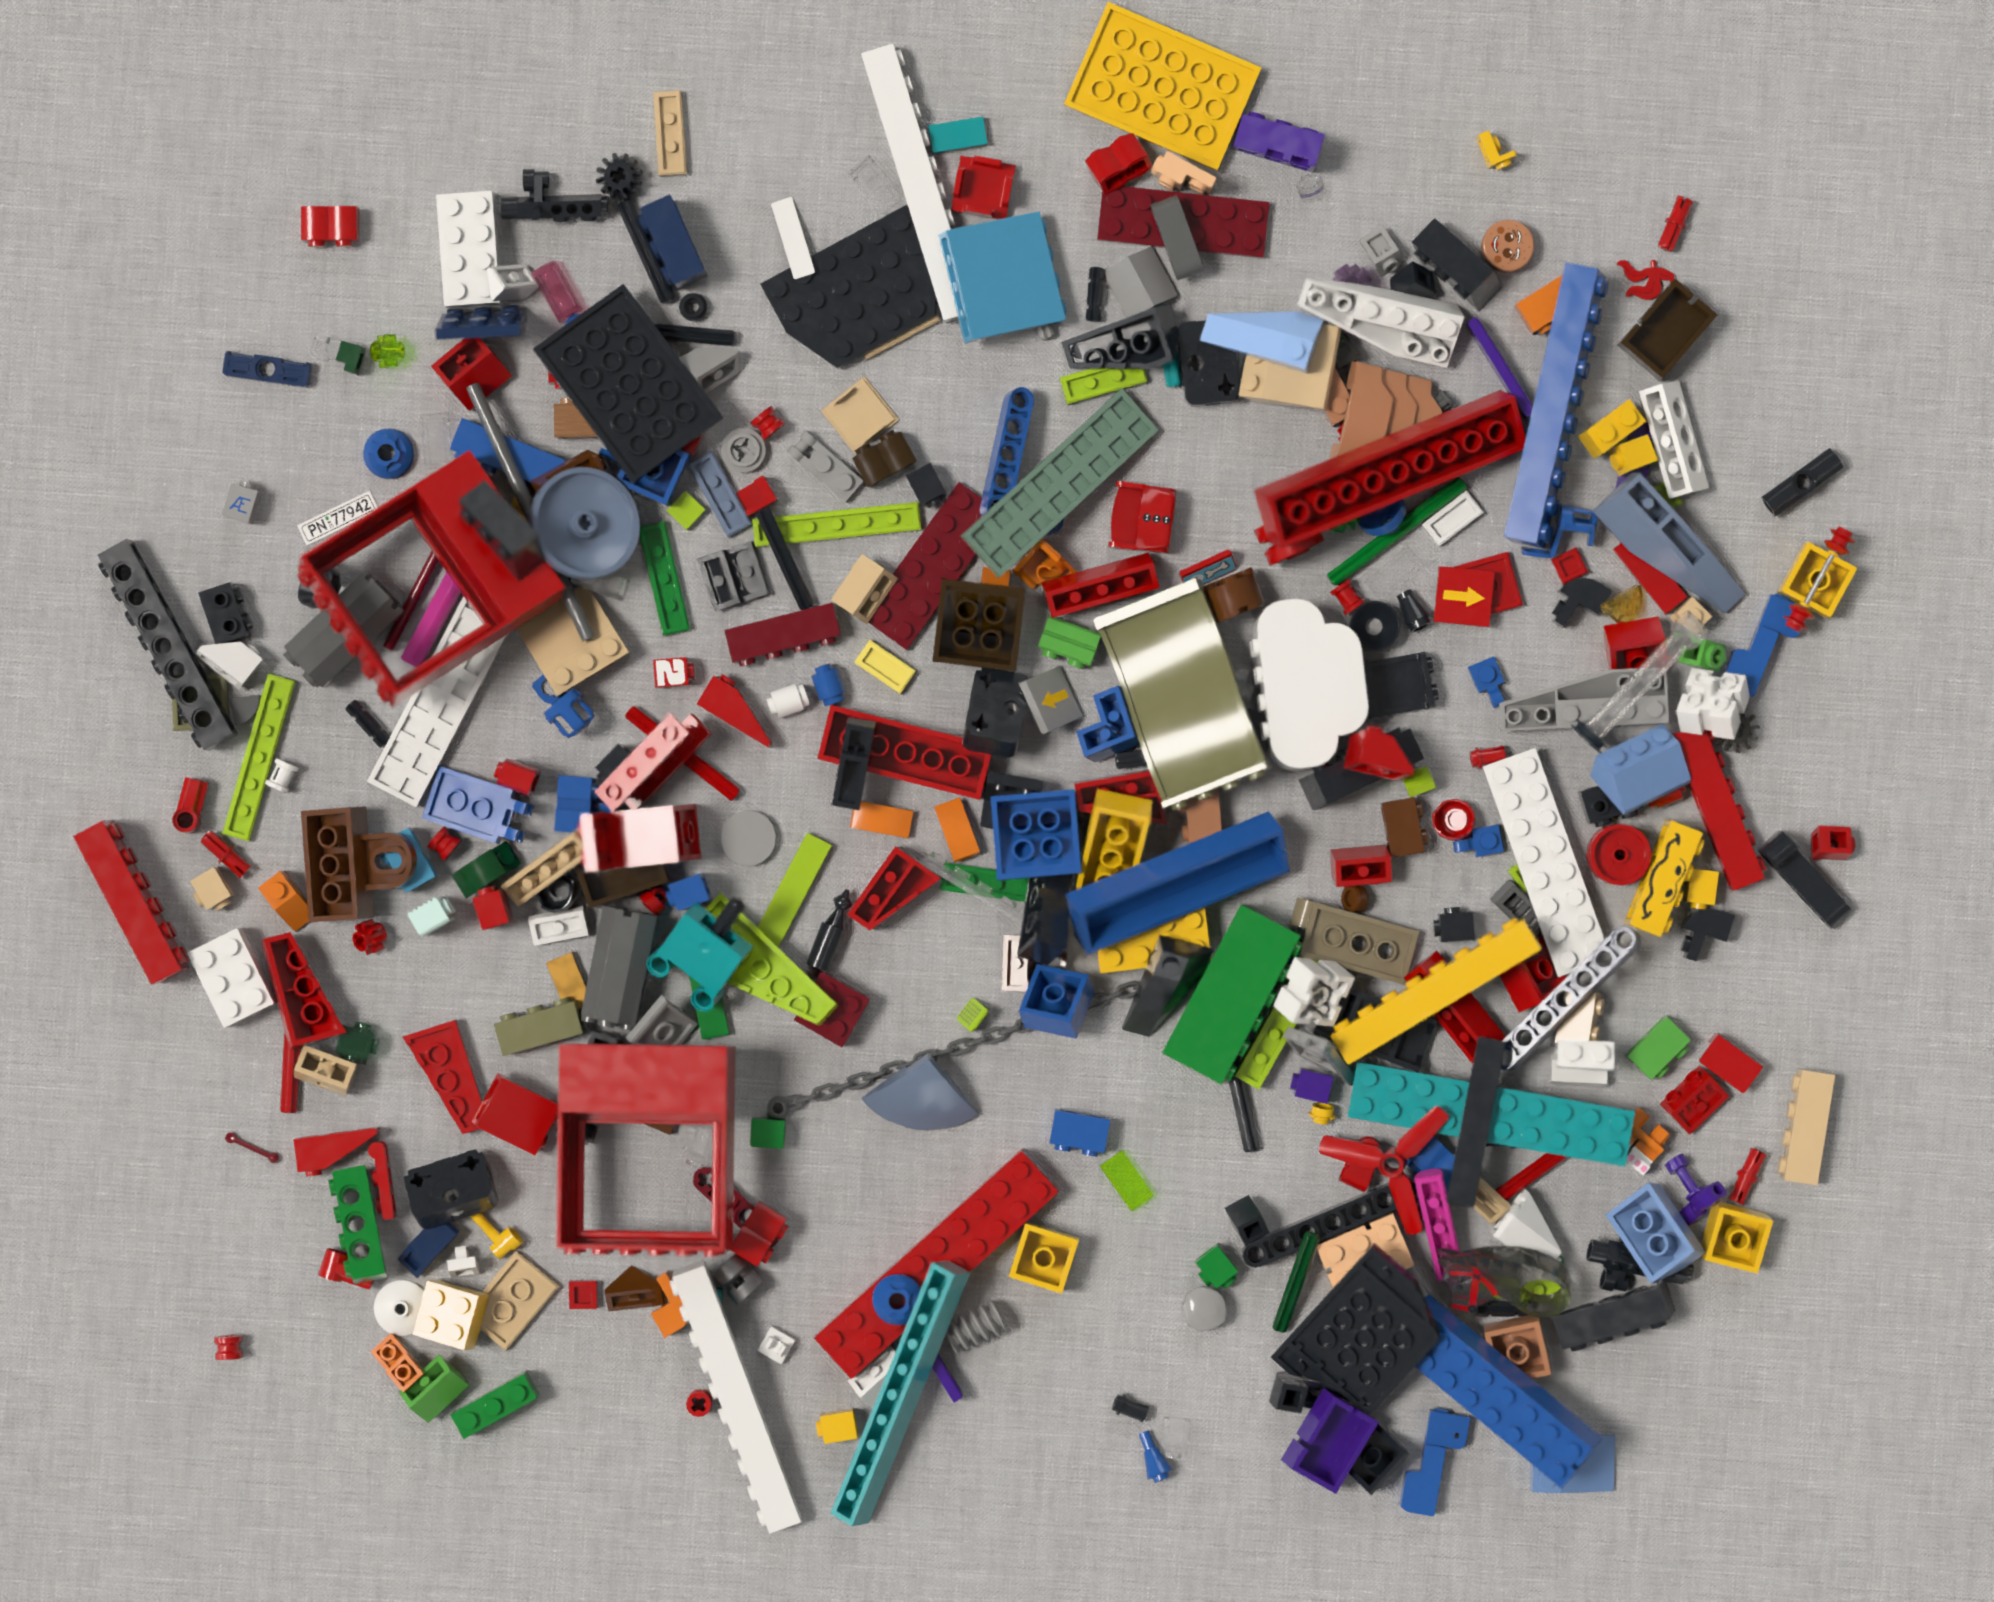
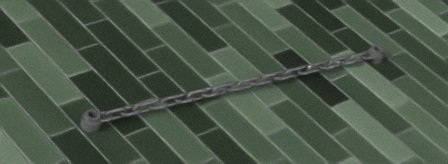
[767,981,1140,1119]

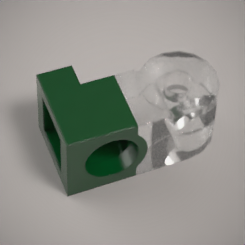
[309,335,366,375]

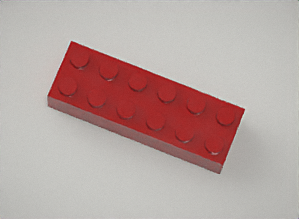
[817,705,991,800]
[73,820,190,985]

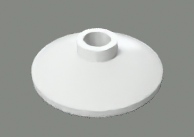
[374,1280,424,1336]

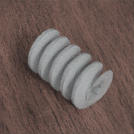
[946,1301,1007,1354]

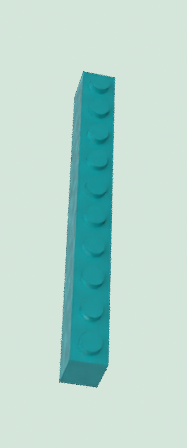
[830,1260,970,1526]

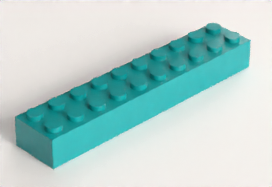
[1348,1062,1635,1167]

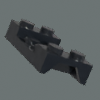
[1312,988,1438,1072]

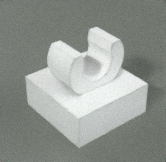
[447,1246,480,1278]
[757,1326,796,1364]

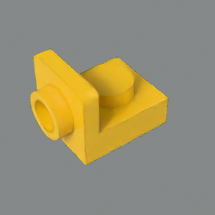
[1476,130,1517,170]

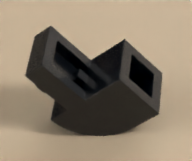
[1551,578,1612,627]
[1680,908,1735,962]
[1269,1371,1323,1413]

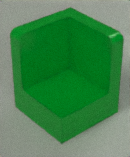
[750,1117,786,1149]

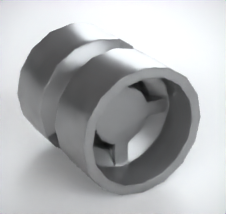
[711,1254,763,1305]

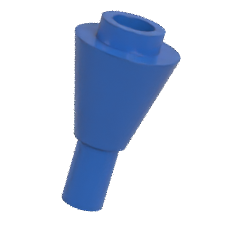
[1139,1430,1173,1483]

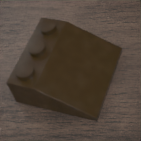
[932,578,1026,671]

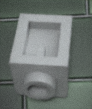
[1359,226,1404,276]

